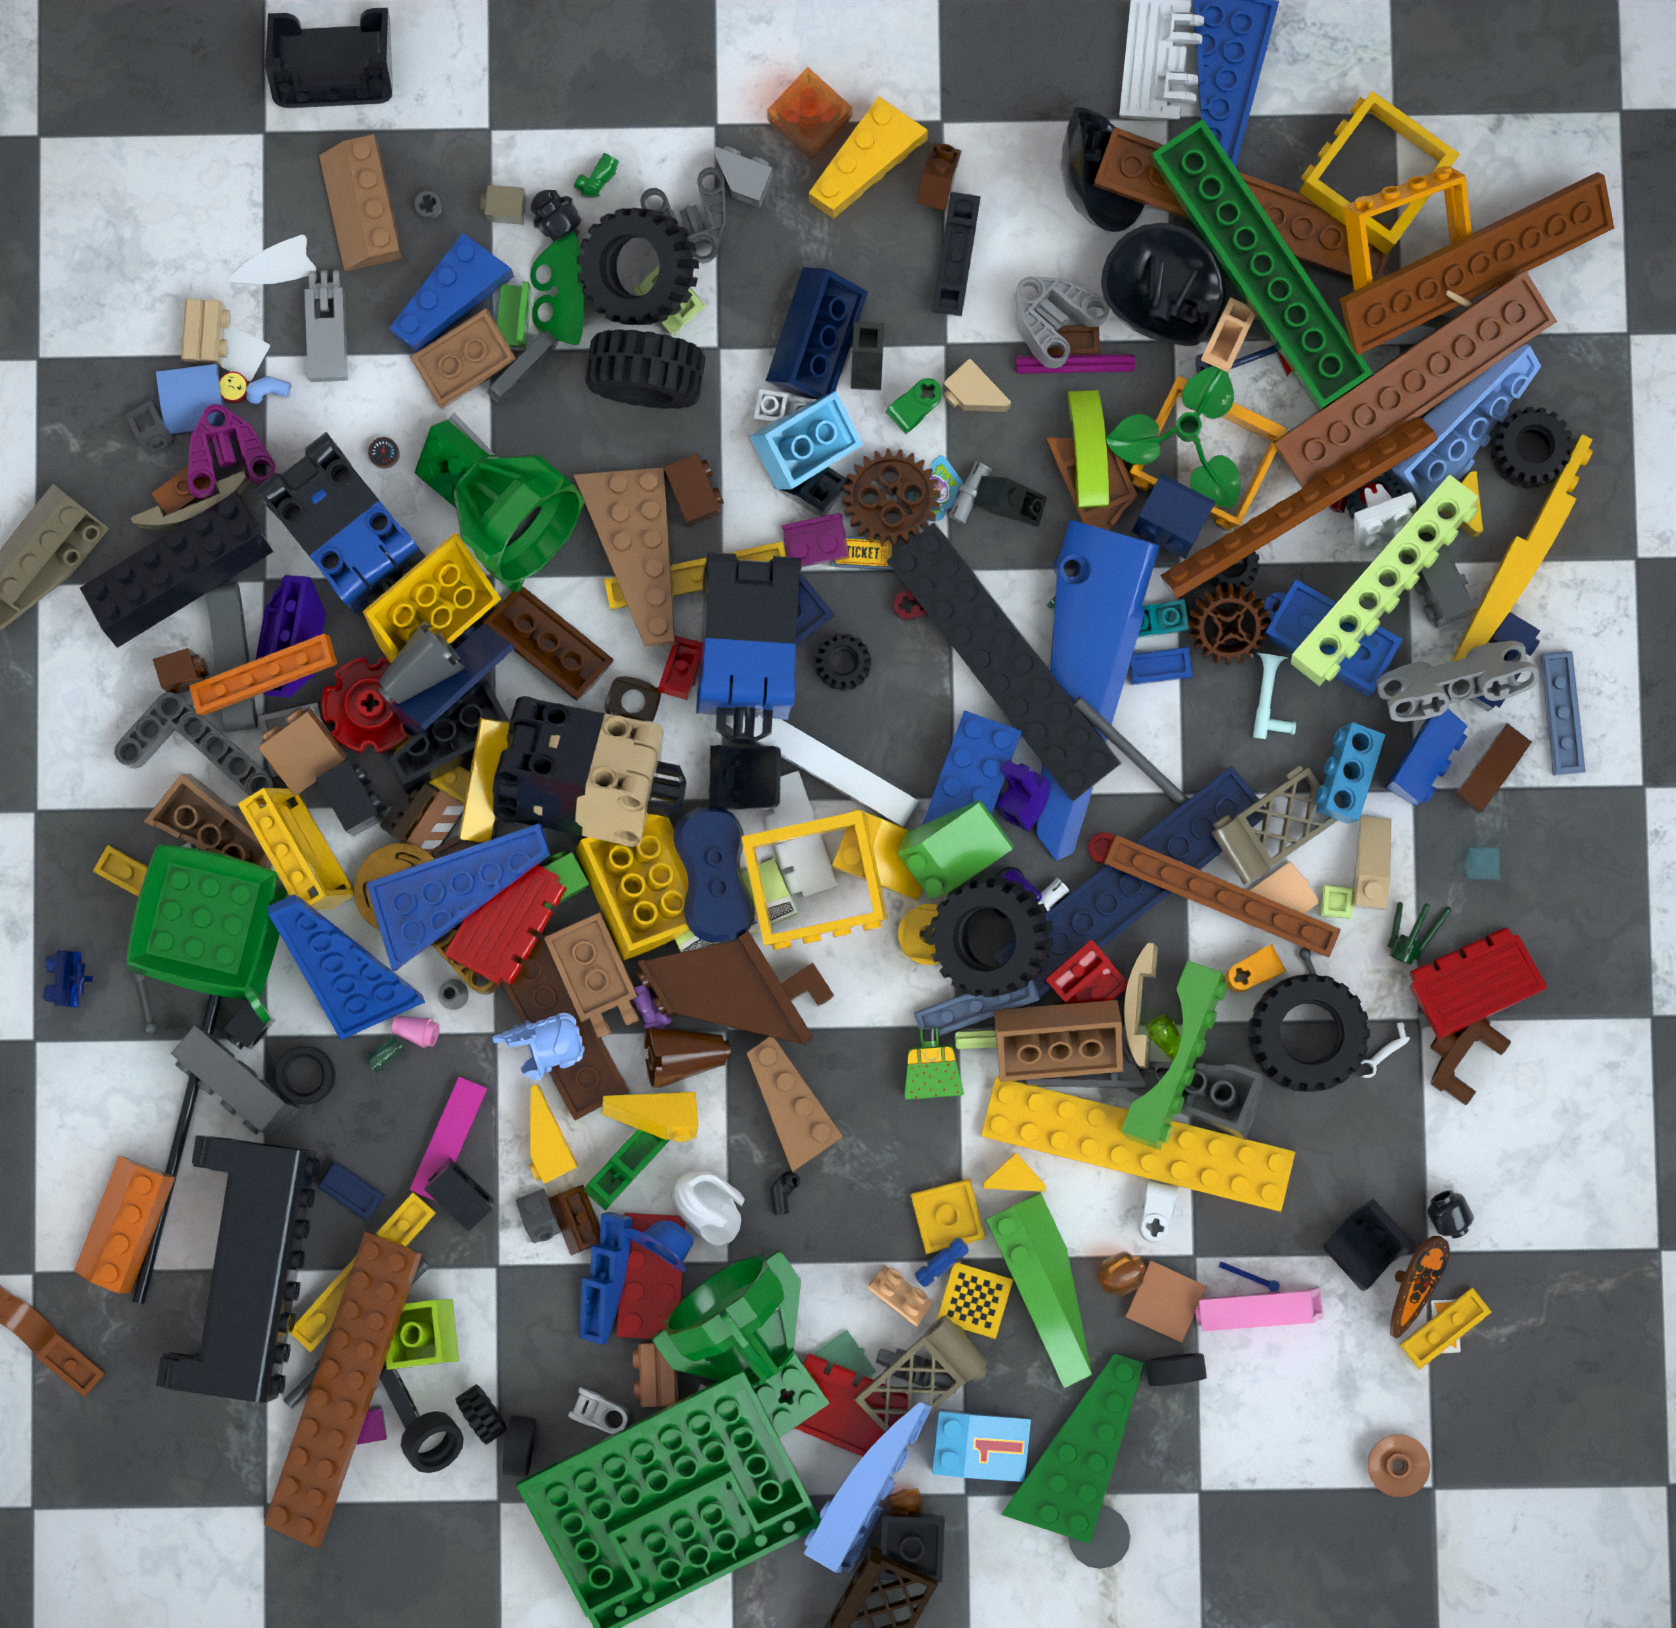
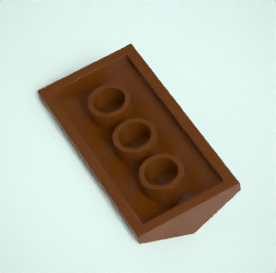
[482,586,614,701]

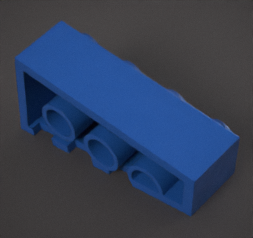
[389,233,515,352]

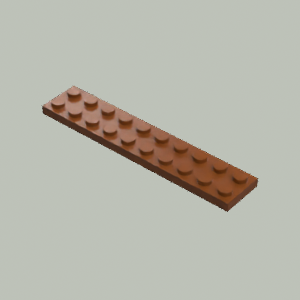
[1093,127,1392,282]
[1340,172,1614,355]
[1272,270,1557,488]
[263,1231,422,1548]

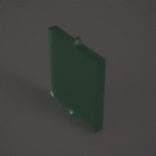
[803,1330,876,1385]

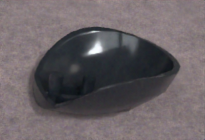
[1061,106,1145,232]
[1101,223,1225,346]

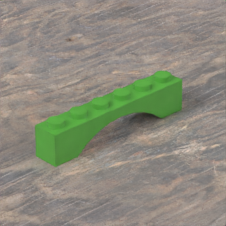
[1121,960,1228,1150]

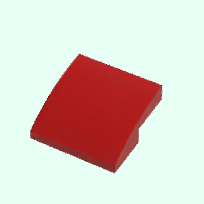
[1045,939,1128,1004]

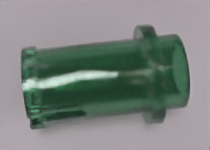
[365,1035,405,1073]

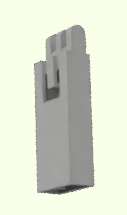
[305,270,348,382]

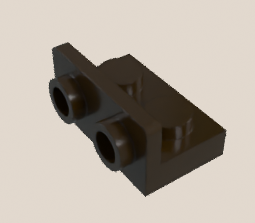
[380,783,438,843]

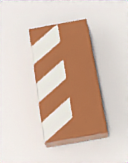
[407,790,464,857]

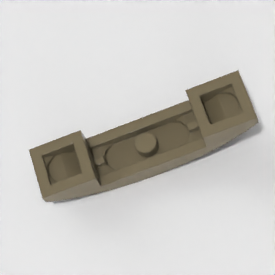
[130,471,251,530]

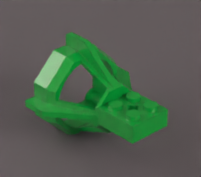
[414,420,585,592]
[652,1250,830,1438]

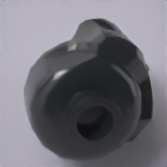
[530,190,582,242]

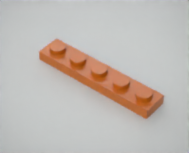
[189,633,337,716]

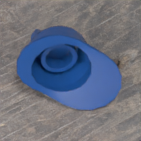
[623,1221,694,1272]

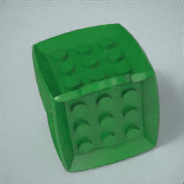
[126,844,287,1024]

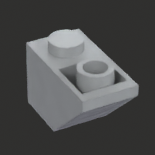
[714,146,773,208]

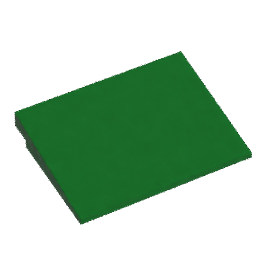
[516,1369,822,1628]

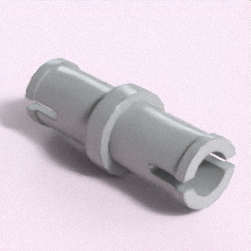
[948,462,992,524]

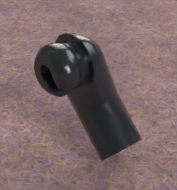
[770,1171,800,1215]

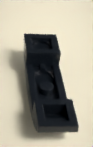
[932,192,981,317]

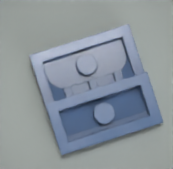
[156,364,225,435]

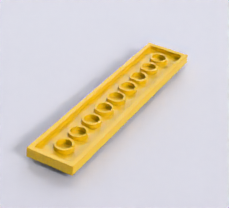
[981,1077,1295,1212]

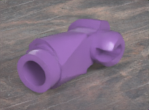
[631,984,672,1028]

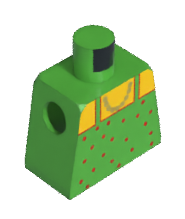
[904,1027,964,1100]

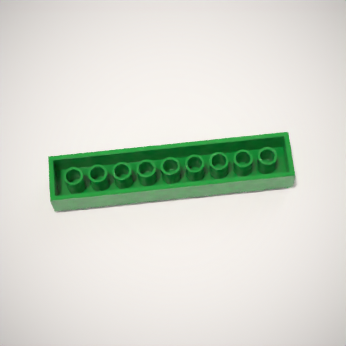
[1149,119,1374,410]

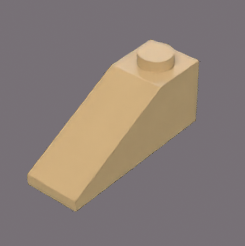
[1353,816,1392,910]

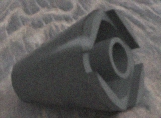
[378,620,465,704]

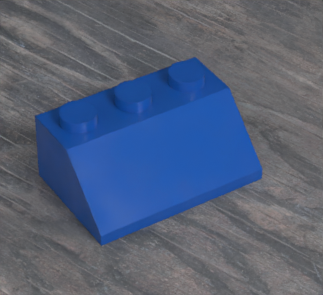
[1385,708,1467,807]

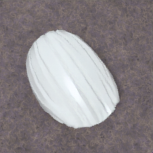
[671,1170,745,1247]

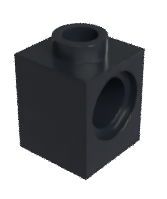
[224,1000,275,1050]

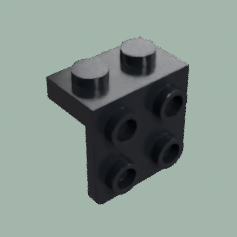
[709,745,781,810]
[1323,1198,1415,1291]

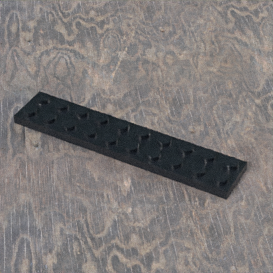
[886,522,1122,801]

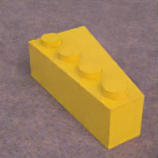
[809,96,928,219]

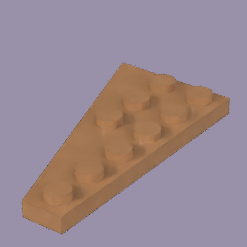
[573,467,675,647]

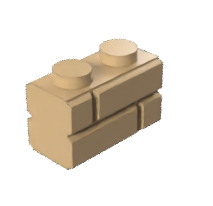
[181,299,230,366]

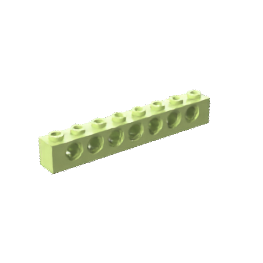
[1291,474,1479,686]

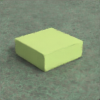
[1320,885,1354,919]

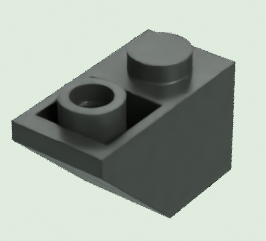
[851,322,885,391]
[973,476,1047,526]

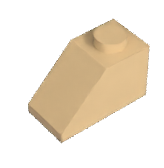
[943,359,1011,412]

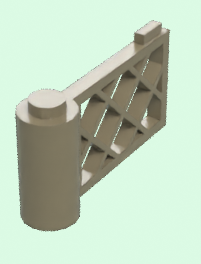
[1211,765,1338,884]
[854,1315,988,1433]

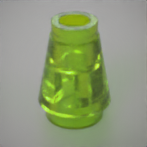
[1146,1014,1181,1061]

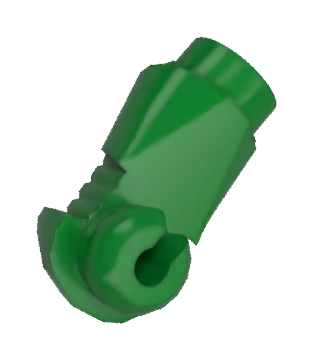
[574,153,619,198]

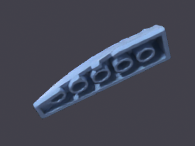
[1388,344,1541,507]
[804,1402,932,1573]

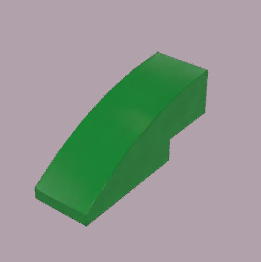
[583,1129,670,1211]

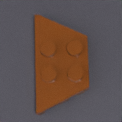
[1046,437,1138,530]

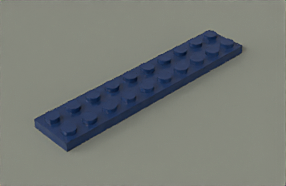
[992,766,1266,1005]

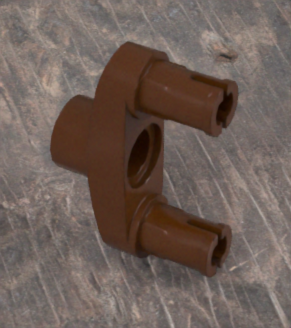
[1430,1019,1511,1105]

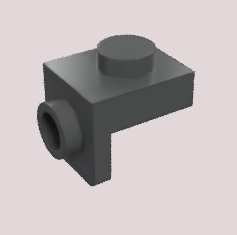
[516,1188,561,1243]

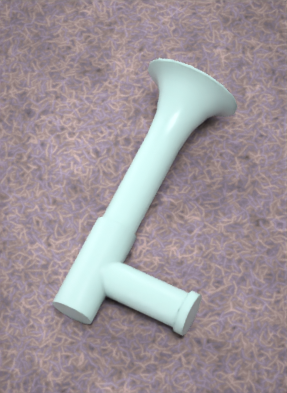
[1253,653,1296,739]

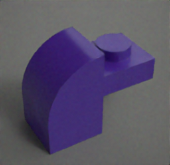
[996,760,1050,832]

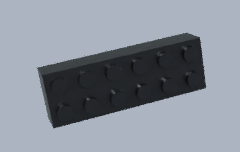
[80,492,274,648]

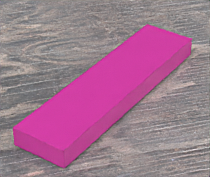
[410,1076,488,1202]

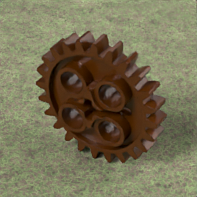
[842,448,941,547]

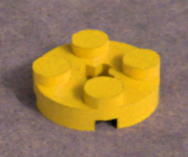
[898,904,940,966]

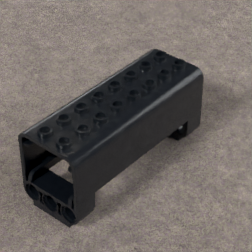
[156,1135,320,1403]

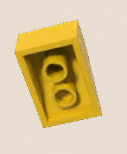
[832,808,923,901]

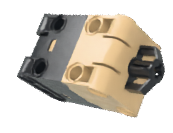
[492,696,687,847]

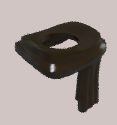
[605,676,661,722]

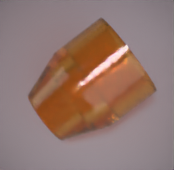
[890,1488,922,1514]

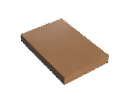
[410,308,517,409]

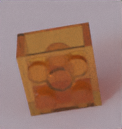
[767,67,852,160]

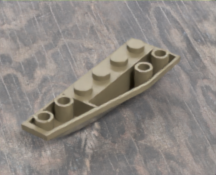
[0,484,110,631]

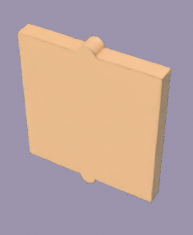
[1249,861,1320,914]

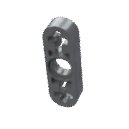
[487,330,559,404]

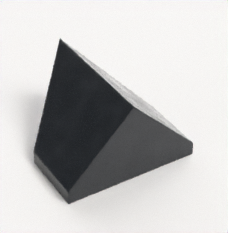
[773,467,848,517]

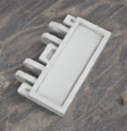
[1119,0,1204,121]

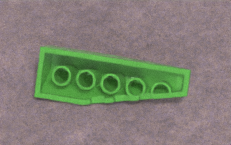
[985,1193,1092,1388]

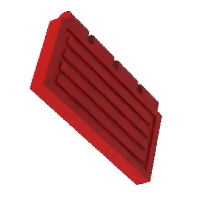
[444,865,567,985]
[1409,927,1548,1040]
[783,1352,912,1457]

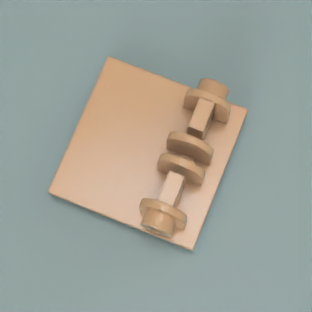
[868,1265,933,1327]

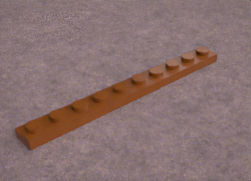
[1160,417,1438,598]

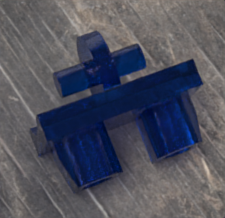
[43,950,94,1007]

